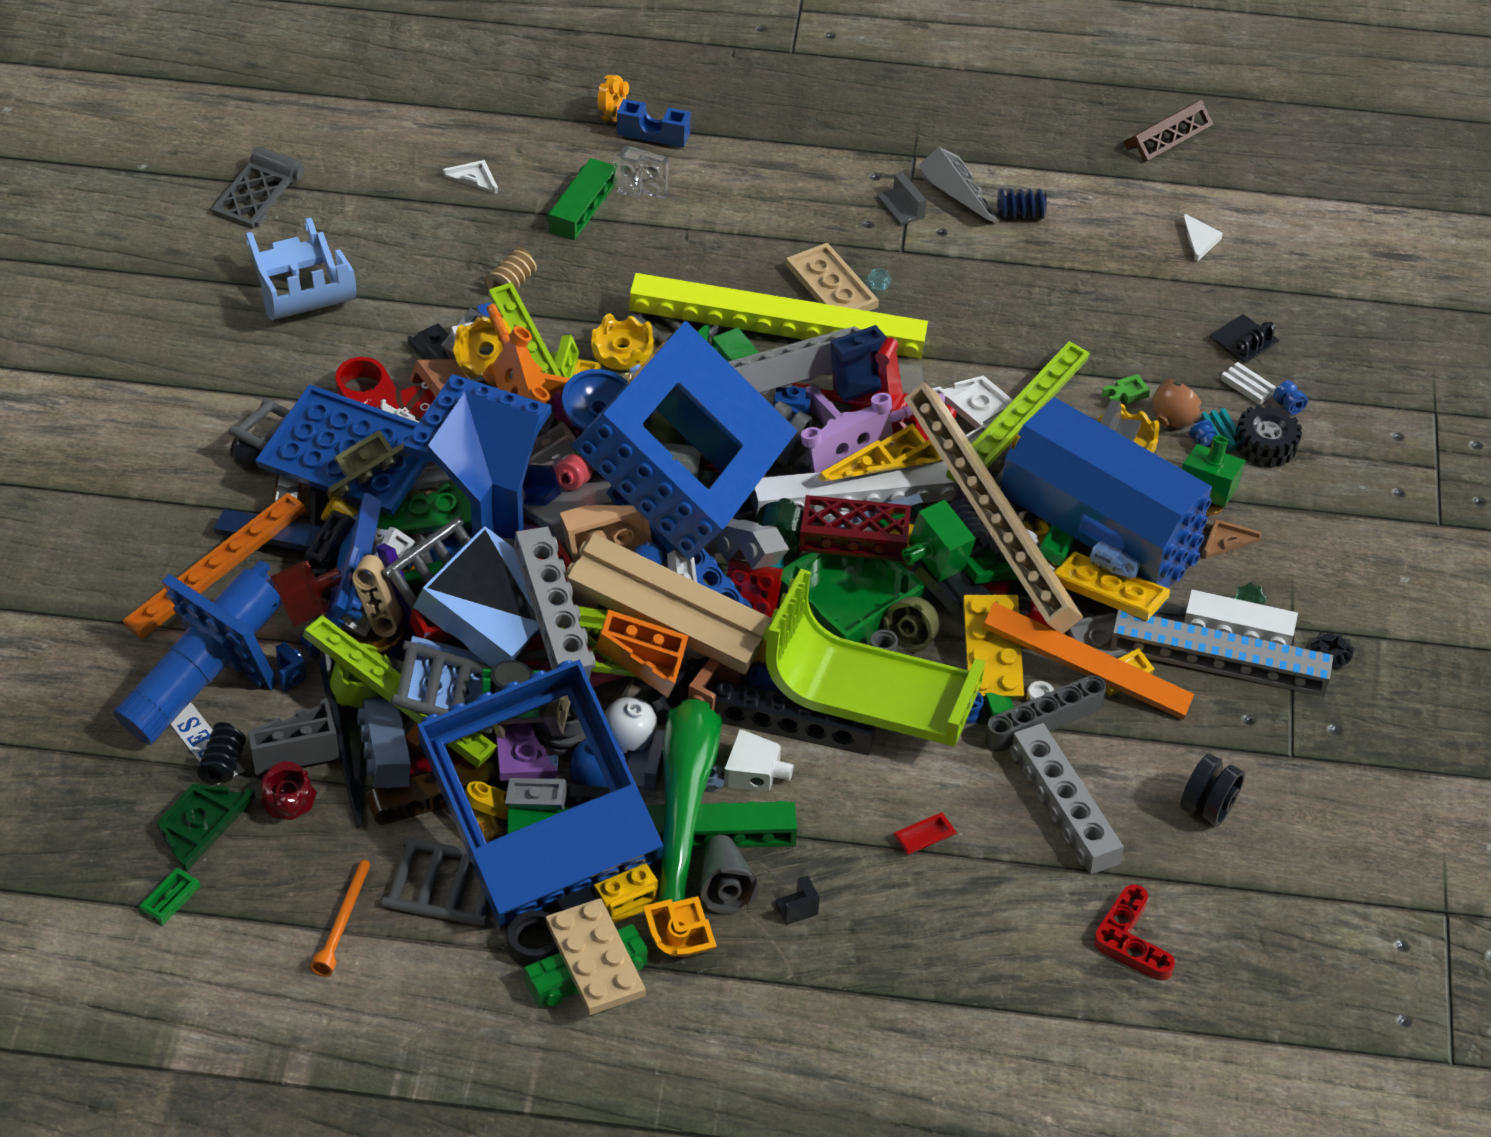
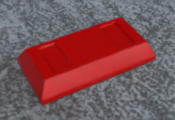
[893,812,957,855]

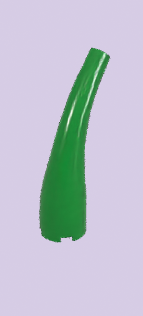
[658,699,722,902]

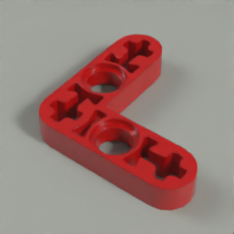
[1094,884,1175,981]

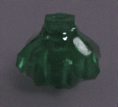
[1234,582,1268,605]

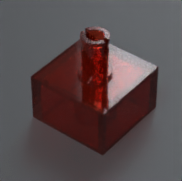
[270,561,342,626]

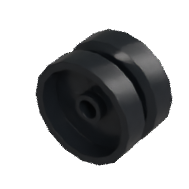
[1180,753,1245,826]

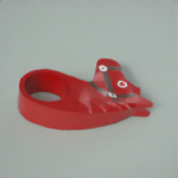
[335,357,436,421]

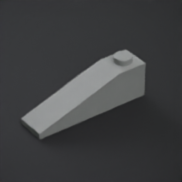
[918,147,1000,223]

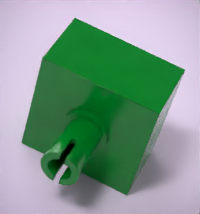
[1181,435,1246,507]
[902,500,976,582]

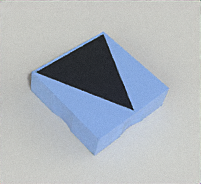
[414,526,558,668]

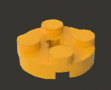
[597,75,629,122]

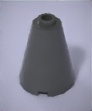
[700,835,759,914]

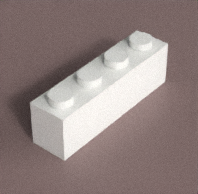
[1184,590,1298,646]

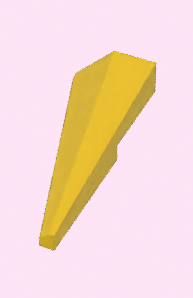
[818,424,943,481]

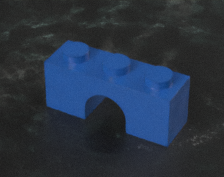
[617,99,691,148]

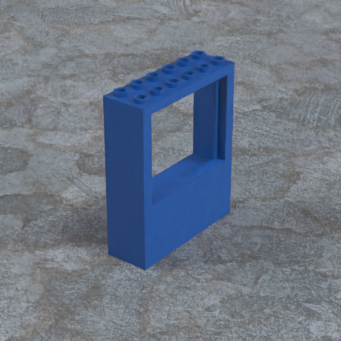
[418,659,663,928]

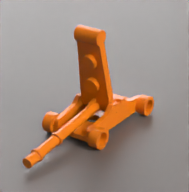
[483,304,570,403]

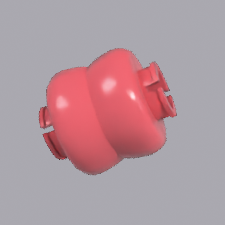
[554,453,593,491]

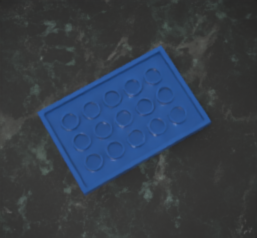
[255,384,429,516]

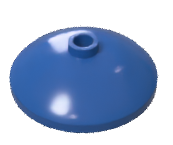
[561,369,628,431]

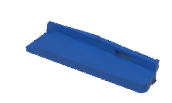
[326,493,382,627]

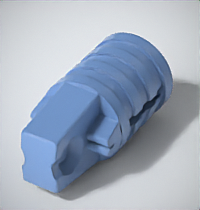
[1090,541,1140,578]

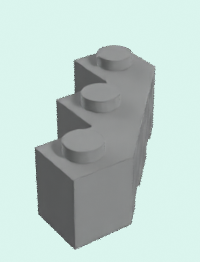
[704,517,789,569]

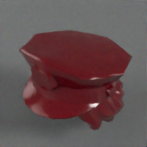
[260,761,317,820]

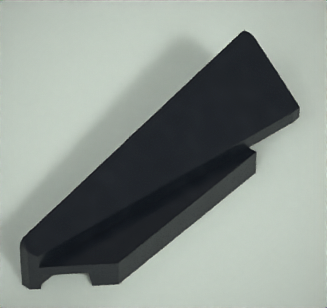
[912,560,994,626]

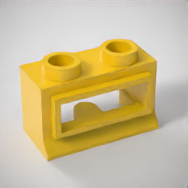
[594,863,658,924]

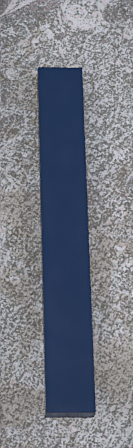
[214,509,416,571]

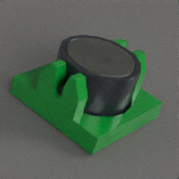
[482,660,540,718]

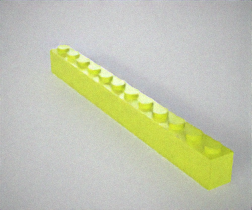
[629,273,928,359]

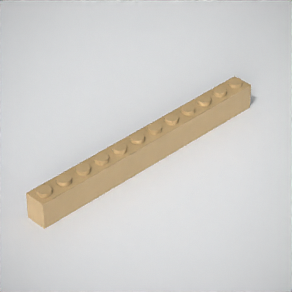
[904,382,1083,633]

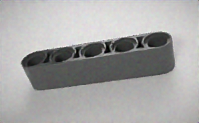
[985,676,1106,752]

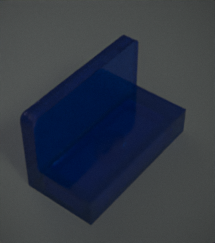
[522,464,561,506]

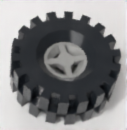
[1234,404,1302,467]

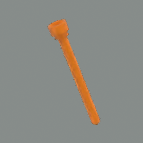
[310,860,370,977]

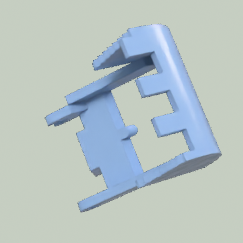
[245,217,356,320]

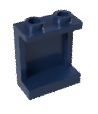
[830,325,887,402]

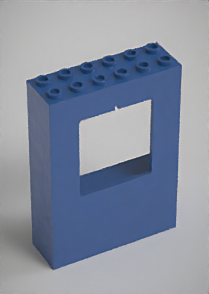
[571,321,798,561]

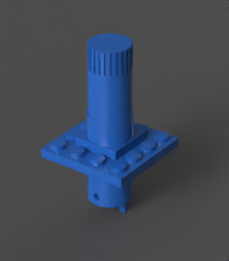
[113,560,283,745]

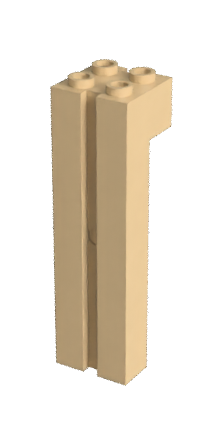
[565,533,772,675]

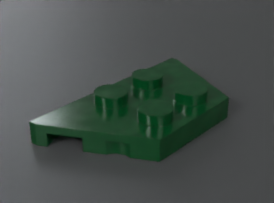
[157,784,256,872]

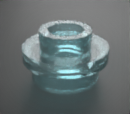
[867,268,891,291]

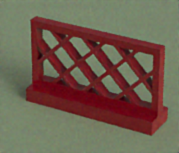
[799,495,911,562]

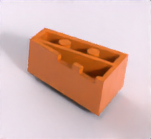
[595,610,689,698]

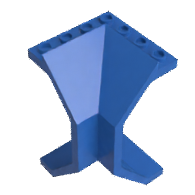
[403,374,551,562]

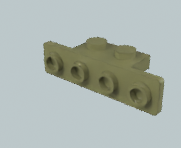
[326,430,410,499]

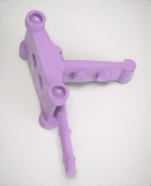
[801,384,945,473]

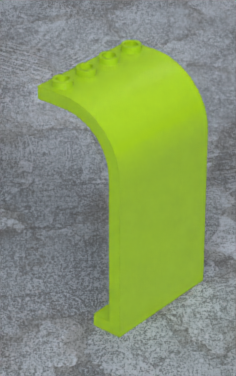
[763,569,986,747]

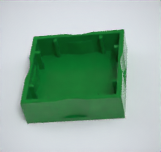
[778,524,926,644]

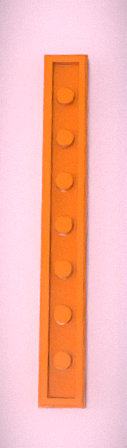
[123,492,306,640]
[982,602,1194,720]

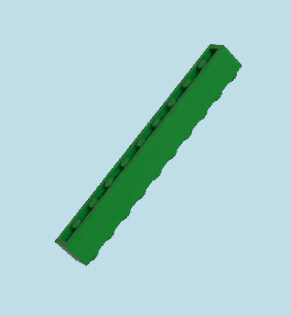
[508,801,797,849]

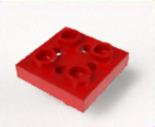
[727,559,783,618]

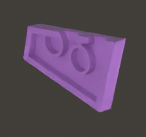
[495,723,557,781]

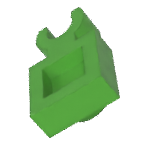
[1102,374,1150,405]

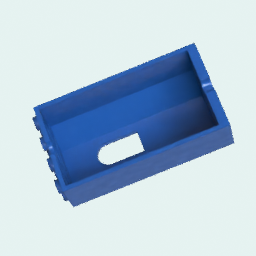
[1001,397,1212,588]

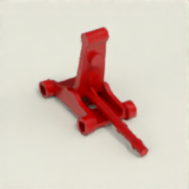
[793,337,957,441]

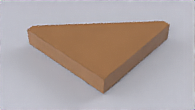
[1202,519,1262,559]

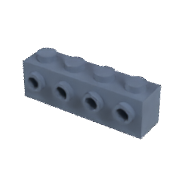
[357,697,411,788]

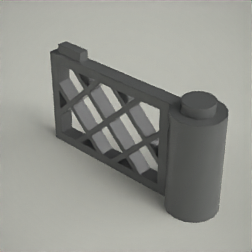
[211,146,304,229]

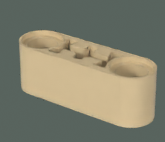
[352,555,403,637]

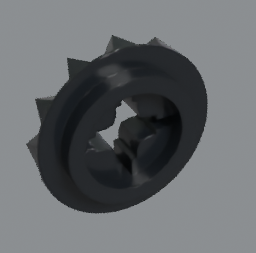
[1310,631,1354,667]

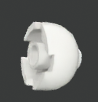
[605,696,657,753]

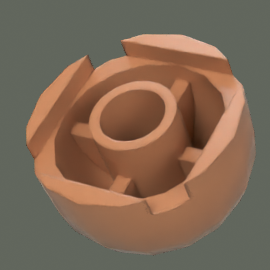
[1152,379,1204,428]

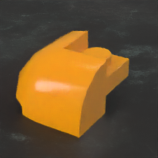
[643,896,717,957]

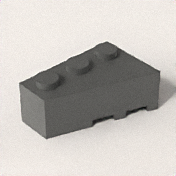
[247,698,340,775]

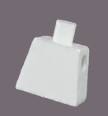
[724,729,794,792]

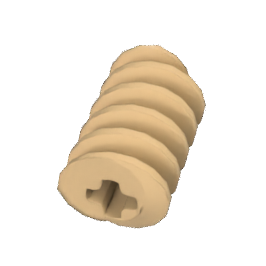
[486,246,537,290]

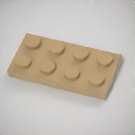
[786,242,879,311]
[546,898,646,1015]

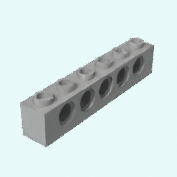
[514,526,595,680]
[1010,723,1124,875]

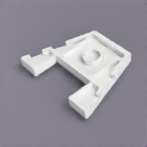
[932,376,1013,445]

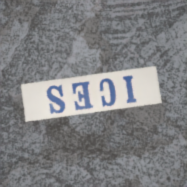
[171,702,244,785]

